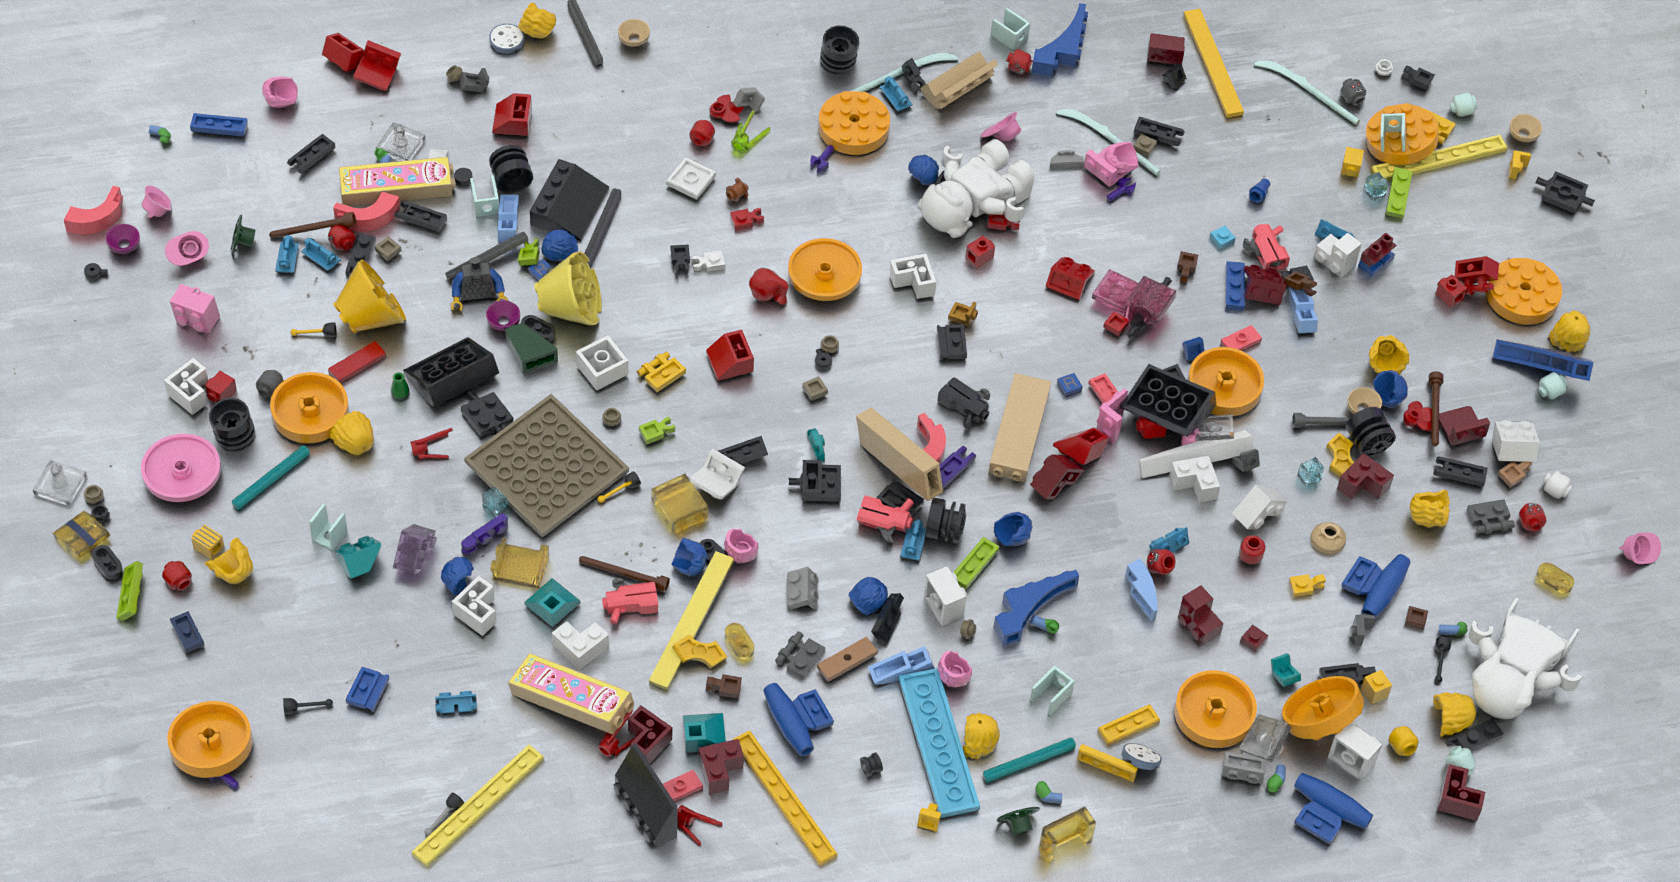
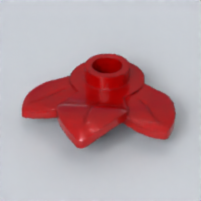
[709,94,744,123]
[1403,401,1432,431]

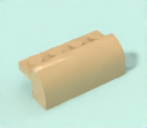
[920,51,998,109]

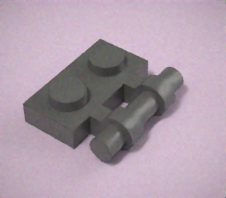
[1467,499,1515,534]
[775,631,826,680]

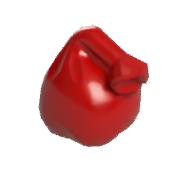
[749,268,789,305]

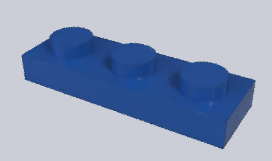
[190,113,248,136]
[1225,261,1245,311]

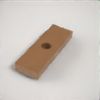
[817,636,878,682]

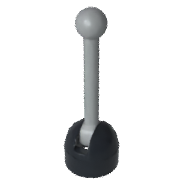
[425,792,464,836]

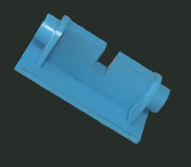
[880,76,913,112]
[1315,219,1355,240]
[275,235,299,273]
[301,238,341,271]
[900,520,926,561]
[1149,527,1189,552]
[435,691,477,714]

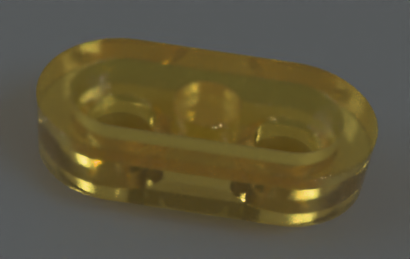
[1537,562,1575,593]
[725,623,754,659]

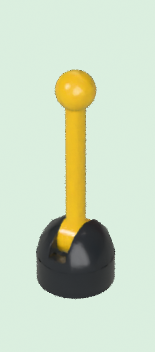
[290,322,337,338]
[597,471,641,503]

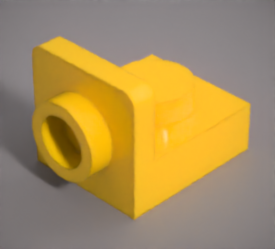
[1509,151,1531,179]

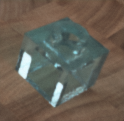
[1364,172,1389,200]
[1297,457,1324,486]
[482,486,508,517]

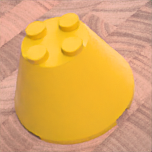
[333,259,406,334]

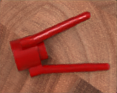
[410,428,453,460]
[598,710,636,757]
[677,805,723,845]

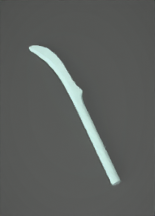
[851,53,958,92]
[1254,60,1360,125]
[1056,109,1161,176]

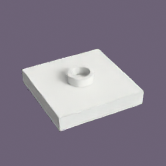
[666,157,716,200]

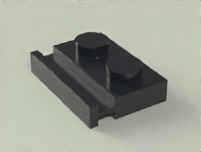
[936,324,967,360]
[877,479,924,516]

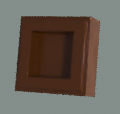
[1404,606,1428,630]

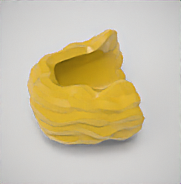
[518,2,557,39]
[1548,310,1591,353]
[1369,335,1410,374]
[330,411,374,455]
[1409,489,1450,528]
[205,537,253,584]
[1432,692,1476,737]
[962,712,1000,760]

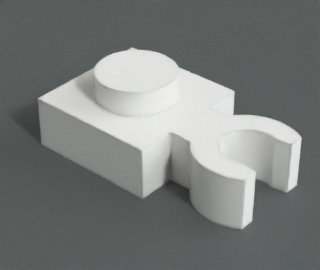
[691,250,725,272]

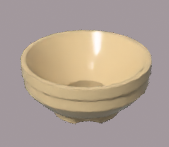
[618,19,650,47]
[1509,114,1542,142]
[1347,387,1382,414]
[1310,522,1346,554]

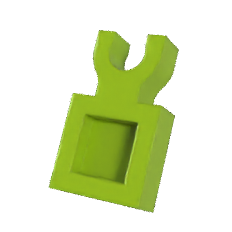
[518,238,540,266]
[639,417,675,444]

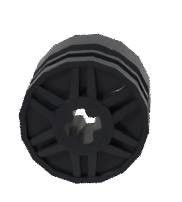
[820,25,859,73]
[489,145,533,193]
[209,398,255,450]
[1346,407,1396,457]
[925,498,967,544]

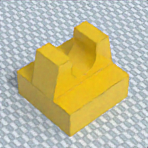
[917,803,941,832]

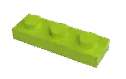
[1385,167,1413,219]
[954,537,999,590]
[116,561,143,621]

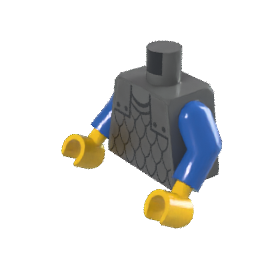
[450,257,508,311]

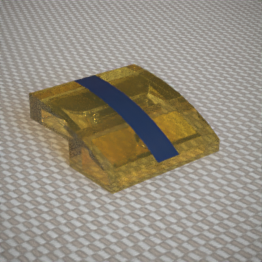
[53,511,111,558]

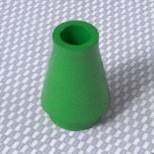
[390,372,410,399]

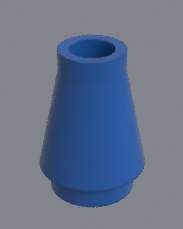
[1249,178,1271,203]

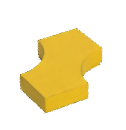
[1326,432,1354,477]
[672,635,728,669]

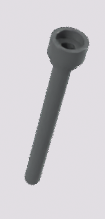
[1292,413,1350,428]

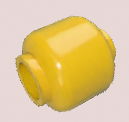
[1388,726,1419,756]

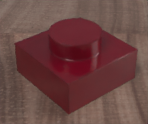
[1240,624,1269,652]

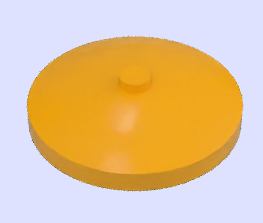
[788,238,862,301]

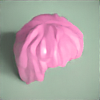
[262,76,298,108]
[1105,142,1138,174]
[724,528,759,564]
[937,651,972,688]

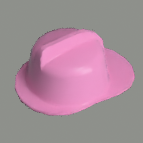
[981,112,1021,142]
[142,185,171,219]
[165,231,209,266]
[1619,532,1661,564]

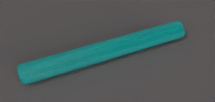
[232,445,310,509]
[983,737,1076,782]

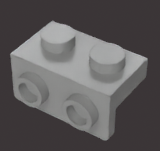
[787,567,819,610]
[1222,751,1266,784]

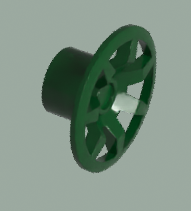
[230,214,256,254]
[996,807,1040,836]

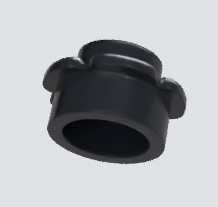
[90,504,110,523]

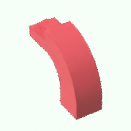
[64,186,123,235]
[333,192,400,232]
[917,413,946,465]

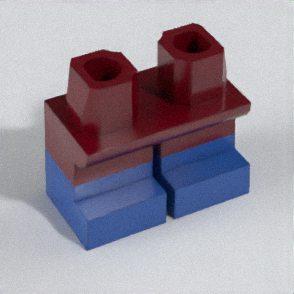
[1358,233,1397,277]

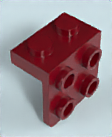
[1243,265,1286,305]
[1439,406,1491,446]

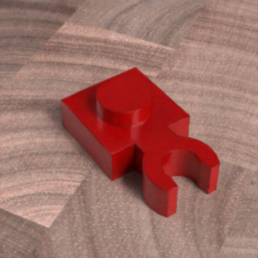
[730,208,764,230]
[988,212,1020,230]

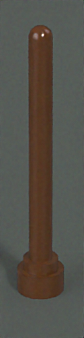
[269,212,357,238]
[1428,371,1444,446]
[579,556,670,593]

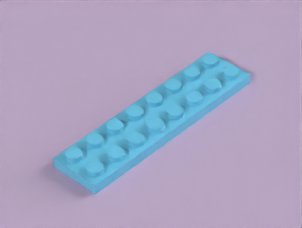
[898,668,980,818]

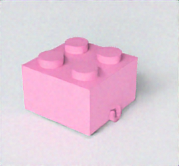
[170,284,220,334]

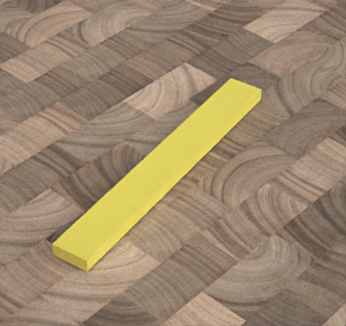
[1370,135,1508,183]
[649,551,734,691]
[412,745,544,867]

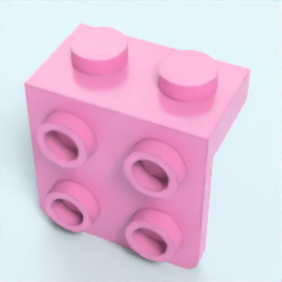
[1084,147,1129,187]
[1096,389,1128,444]

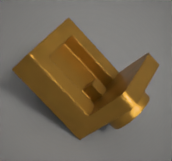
[948,302,978,327]

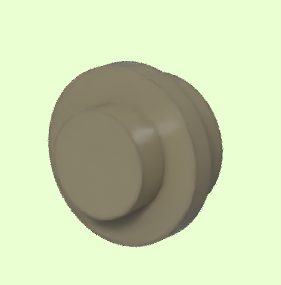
[446,65,462,82]
[820,335,839,353]
[602,408,621,426]
[83,485,104,504]
[960,619,976,639]

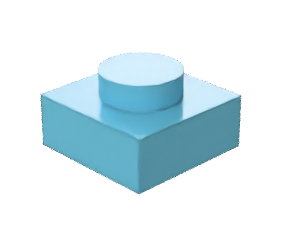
[1210,226,1236,249]

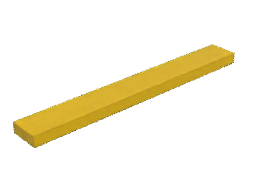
[1183,9,1244,118]
[732,730,838,866]

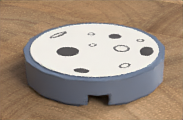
[489,24,524,54]
[1121,743,1162,770]

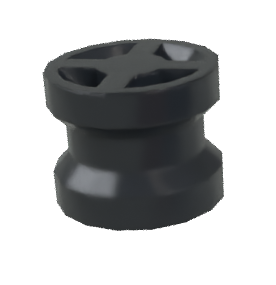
[860,752,883,777]

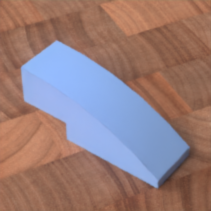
[498,194,519,243]
[1287,286,1318,333]
[1125,559,1158,622]
[868,646,935,685]

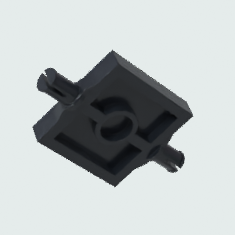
[1535,171,1595,214]
[461,390,514,437]

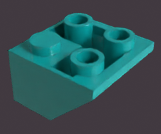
[335,536,382,578]
[524,578,581,627]
[683,713,726,753]

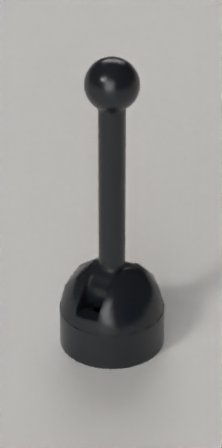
[1435,637,1452,683]
[283,698,333,714]

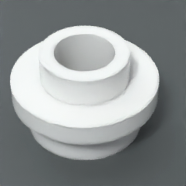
[1375,59,1393,76]

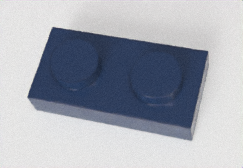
[170,611,205,653]

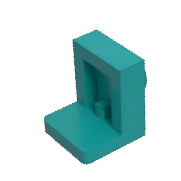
[1271,653,1301,687]

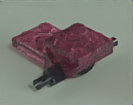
[1092,269,1177,339]

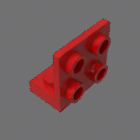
[353,40,401,91]
[1045,257,1095,300]

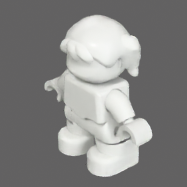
[918,139,1035,238]
[1469,598,1582,720]

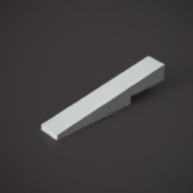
[1139,430,1253,478]

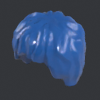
[908,154,939,187]
[541,230,578,262]
[1373,370,1408,408]
[993,512,1033,546]
[671,538,708,577]
[441,557,474,595]
[848,577,888,616]

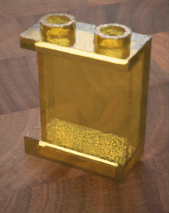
[651,474,708,533]
[490,538,549,589]
[1038,806,1096,862]

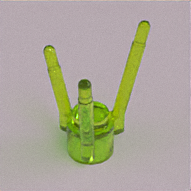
[731,110,770,151]

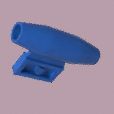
[1341,554,1411,619]
[763,683,834,756]
[1294,773,1373,845]

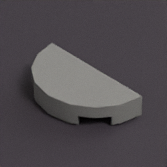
[1050,150,1085,168]

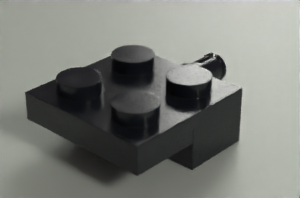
[788,460,841,502]

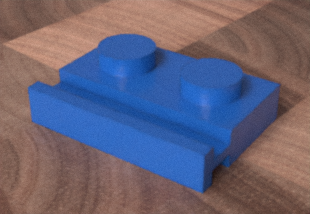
[346,667,389,712]

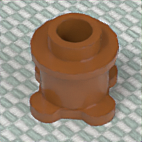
[726,178,749,202]

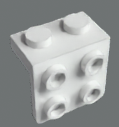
[689,449,745,499]

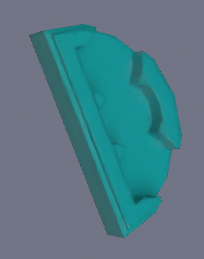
[806,428,825,462]

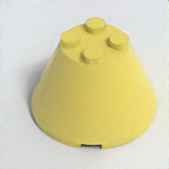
[534,251,602,326]

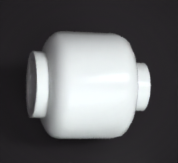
[1543,471,1573,499]

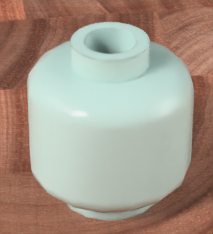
[1450,92,1477,117]
[1538,372,1568,400]
[1446,746,1476,775]

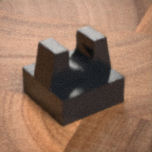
[1162,63,1187,88]

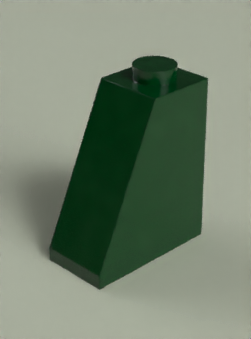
[505,323,558,373]

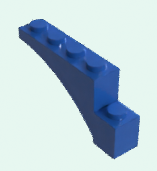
[1031,3,1088,76]
[1492,339,1593,381]
[993,570,1079,646]

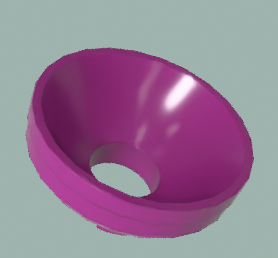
[105,224,140,254]
[486,300,521,331]

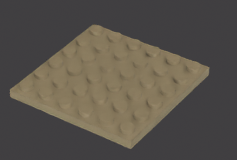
[464,394,629,538]

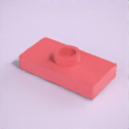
[1220,325,1262,351]
[1088,373,1118,404]
[663,770,703,802]

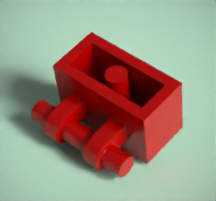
[322,33,364,72]
[1454,256,1499,295]

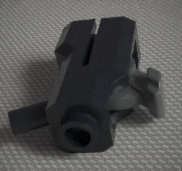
[937,377,990,428]

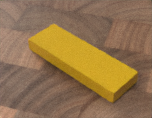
[1098,704,1160,746]
[1077,744,1138,782]

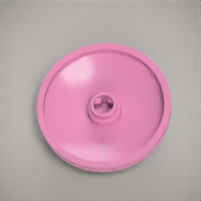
[141,434,221,502]

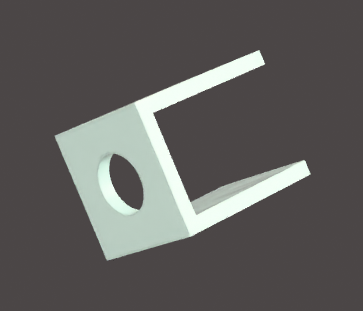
[991,8,1030,50]
[1381,113,1406,152]
[470,175,499,217]
[309,504,348,551]
[1030,665,1075,716]

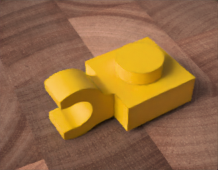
[1289,574,1326,597]

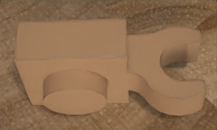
[1498,461,1532,488]

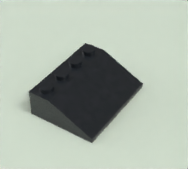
[530,159,609,241]
[403,337,499,407]
[1120,364,1217,437]
[613,744,677,848]

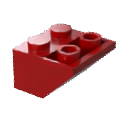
[492,93,532,136]
[706,329,754,381]
[1053,427,1109,465]

